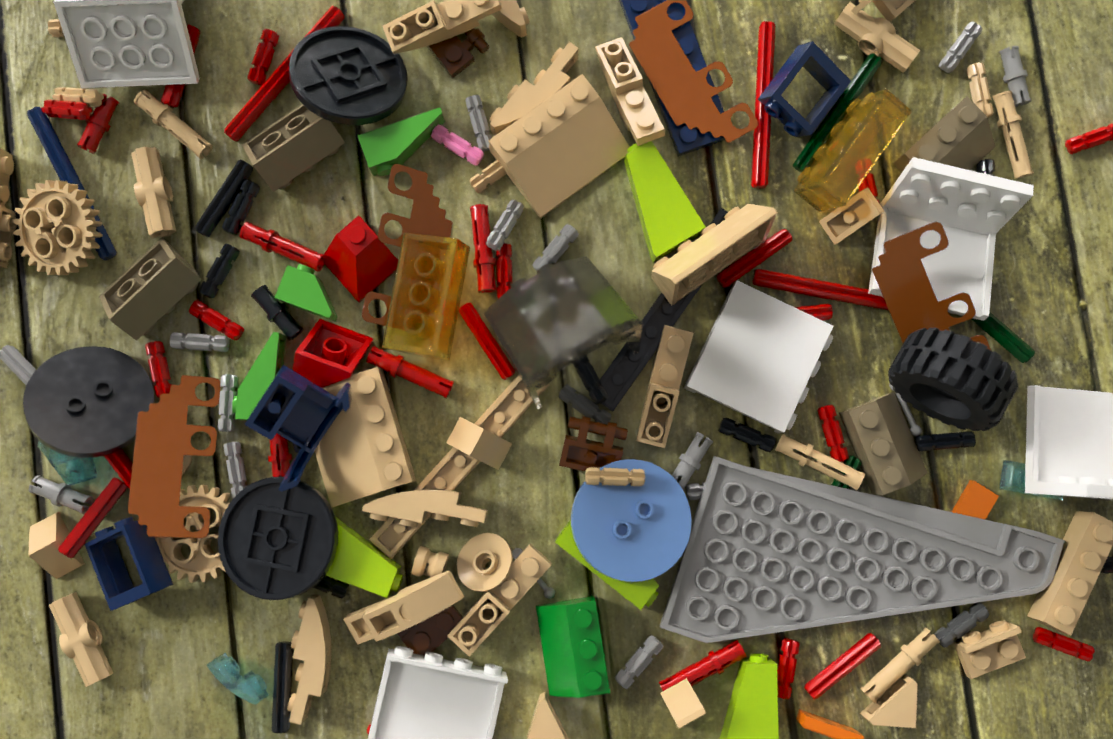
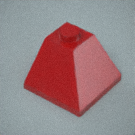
[324,215,401,303]
[293,319,374,388]

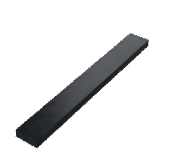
[589,208,728,412]

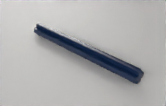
[27,107,117,261]

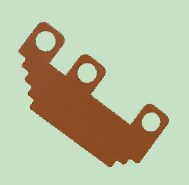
[629,0,758,143]
[362,164,453,332]
[872,222,991,351]
[128,375,221,538]

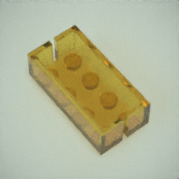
[793,89,912,212]

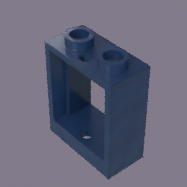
[758,41,851,137]
[84,517,173,611]

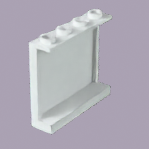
[684,280,833,433]
[368,646,508,739]

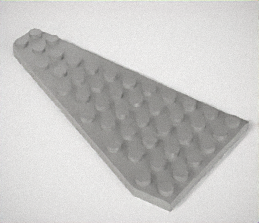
[660,456,1064,643]

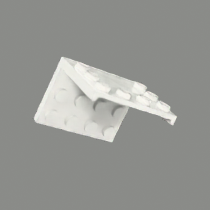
[53,0,200,88]
[868,157,1034,321]
[1025,385,1113,499]

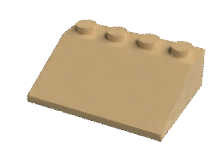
[488,74,629,219]
[651,204,777,306]
[315,367,417,508]

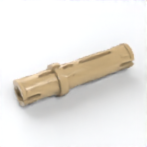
[134,89,213,159]
[992,90,1034,179]
[775,434,865,490]
[860,627,940,704]

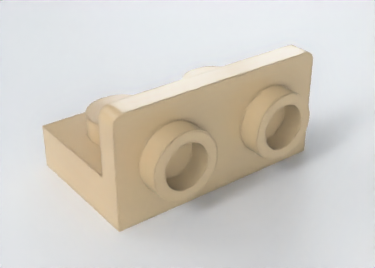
[953,620,1026,679]

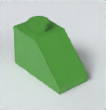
[274,264,338,322]

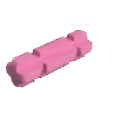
[431,125,484,166]

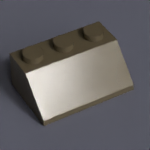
[893,96,996,172]
[242,104,345,192]
[99,237,201,341]
[839,392,928,495]

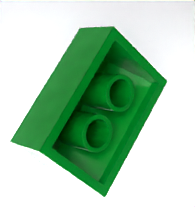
[536,596,610,698]

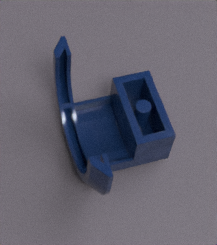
[244,365,352,491]

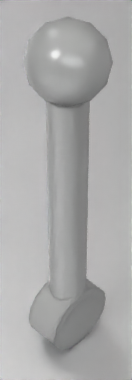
[889,382,922,436]
[512,548,555,599]

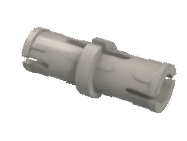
[999,45,1031,107]
[671,432,713,491]
[29,475,94,514]

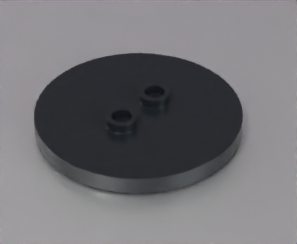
[289,26,408,125]
[23,346,154,458]
[218,477,338,600]

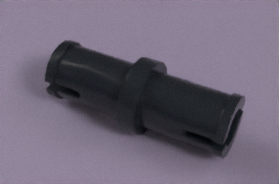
[251,285,304,341]

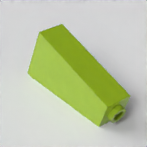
[624,141,706,263]
[326,517,403,598]
[555,520,659,610]
[720,653,779,739]

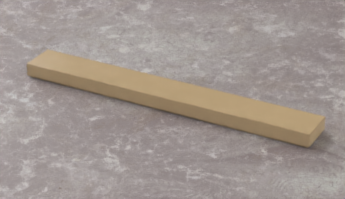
[369,365,550,559]

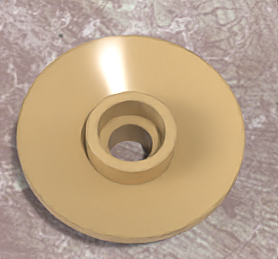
[457,533,513,592]

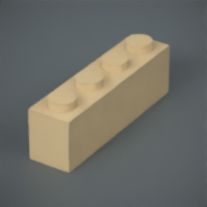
[1027,511,1113,636]

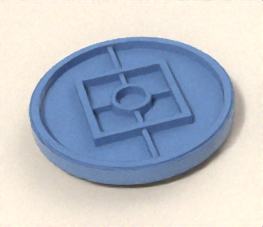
[571,459,692,582]

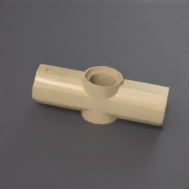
[834,2,920,73]
[131,147,176,238]
[49,592,114,687]

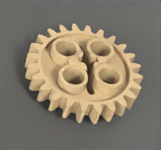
[12,180,103,275]
[155,485,230,583]

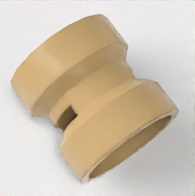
[411,546,449,578]

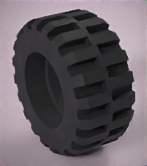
[888,328,1018,432]

